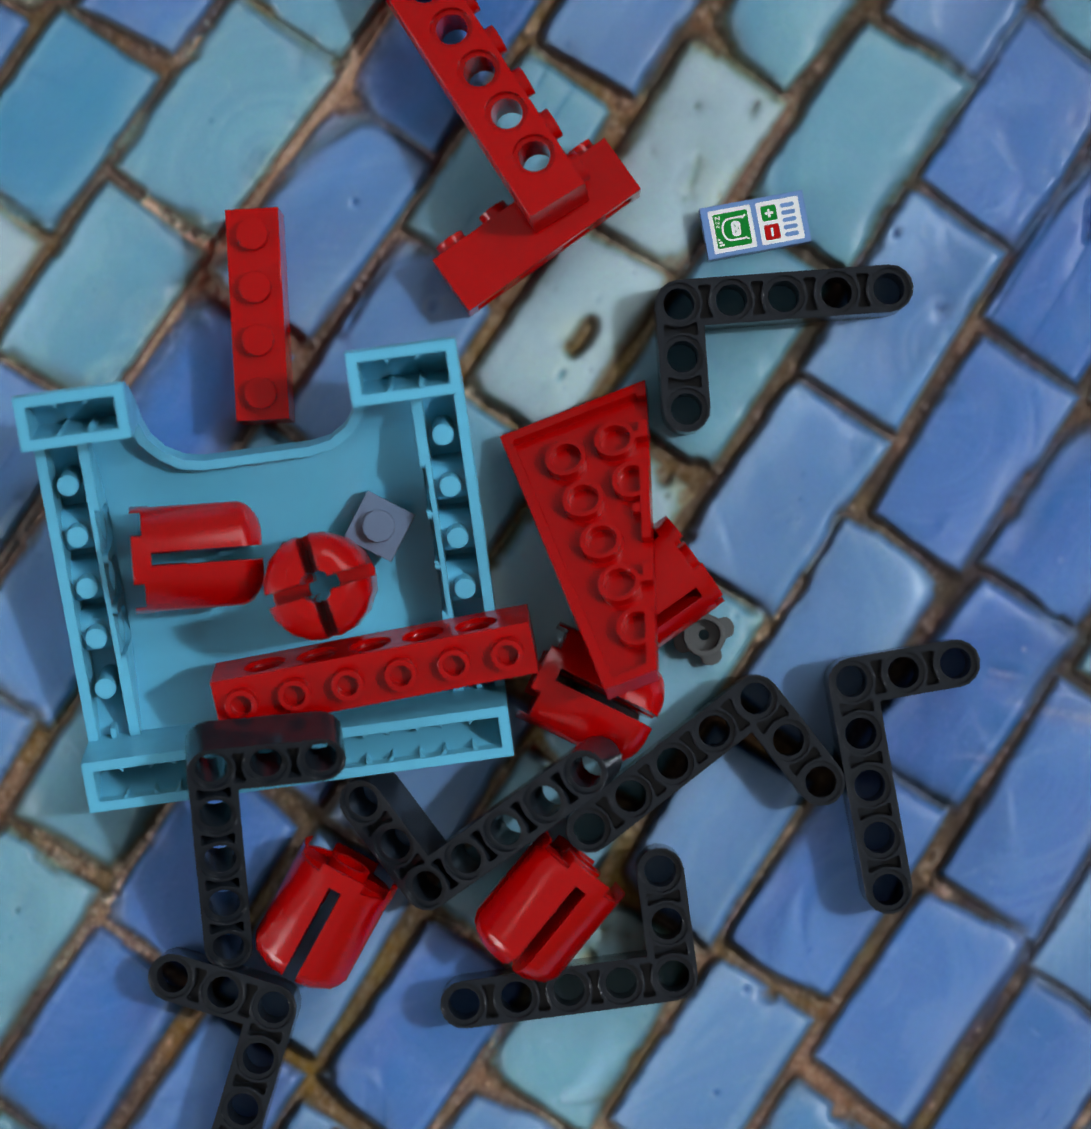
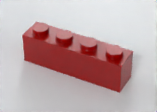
[433,138,641,317]
[225,207,295,426]

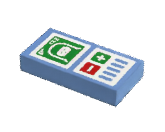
[698,190,811,262]

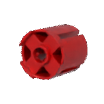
[129,501,264,614]
[653,516,725,648]
[263,532,378,641]
[515,621,665,761]
[474,831,625,982]
[255,835,398,989]

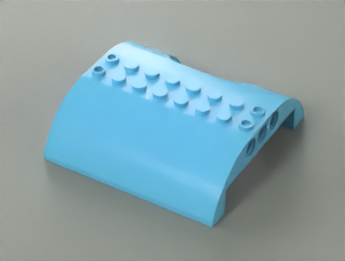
[11,336,514,813]

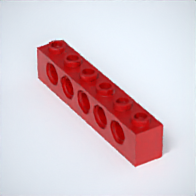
[385,0,591,233]
[210,604,539,720]

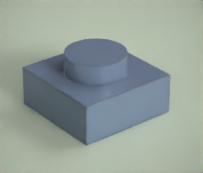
[345,490,415,562]

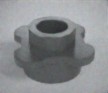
[673,614,734,665]

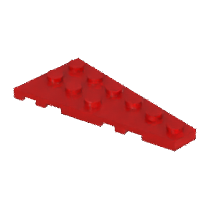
[499,380,660,700]

